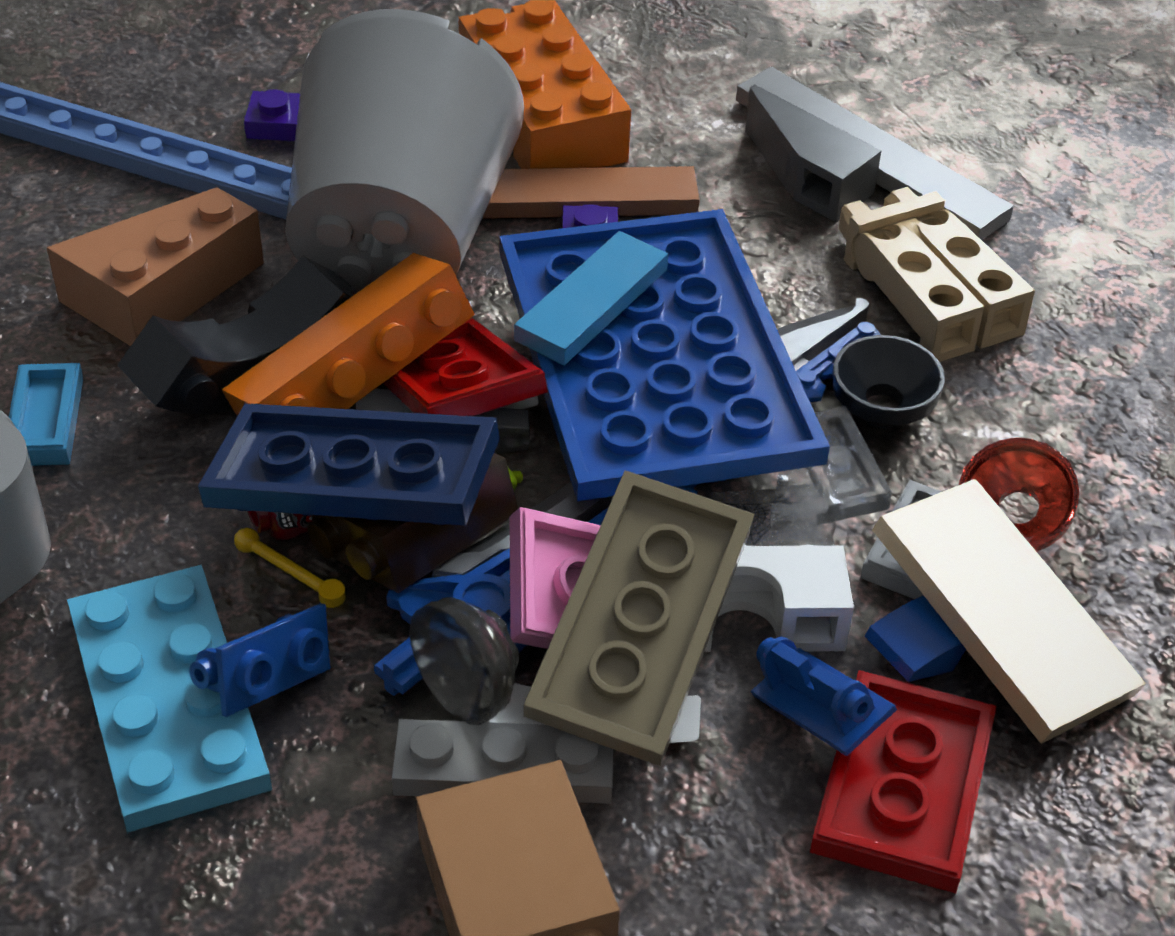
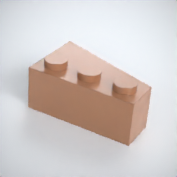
[47,187,264,346]

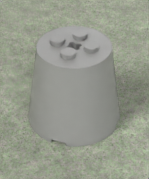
[285,9,524,292]

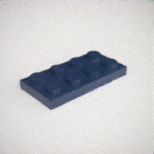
[198,403,500,526]

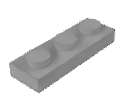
[392,719,613,804]

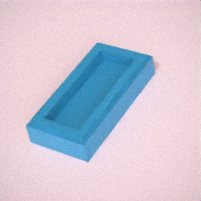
[9,363,84,466]

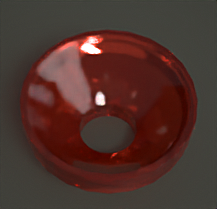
[959,437,1079,552]

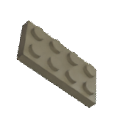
[523,470,755,766]

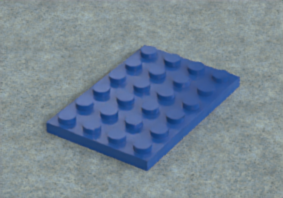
[499,209,830,501]

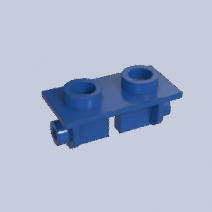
[189,603,331,717]
[751,637,897,756]

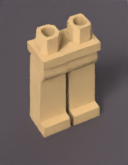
[838,187,1035,362]

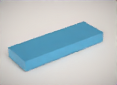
[514,231,669,366]

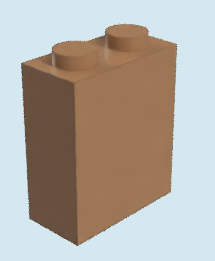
[416,760,620,936]

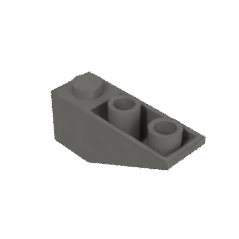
[745,84,882,222]

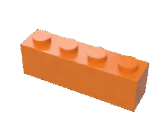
[222,253,475,416]

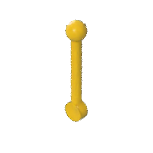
[234,528,346,608]

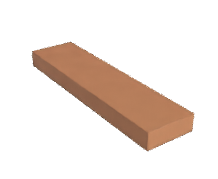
[483,166,699,219]

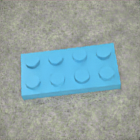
[67,565,272,833]

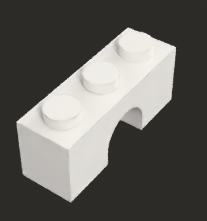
[704,545,854,652]

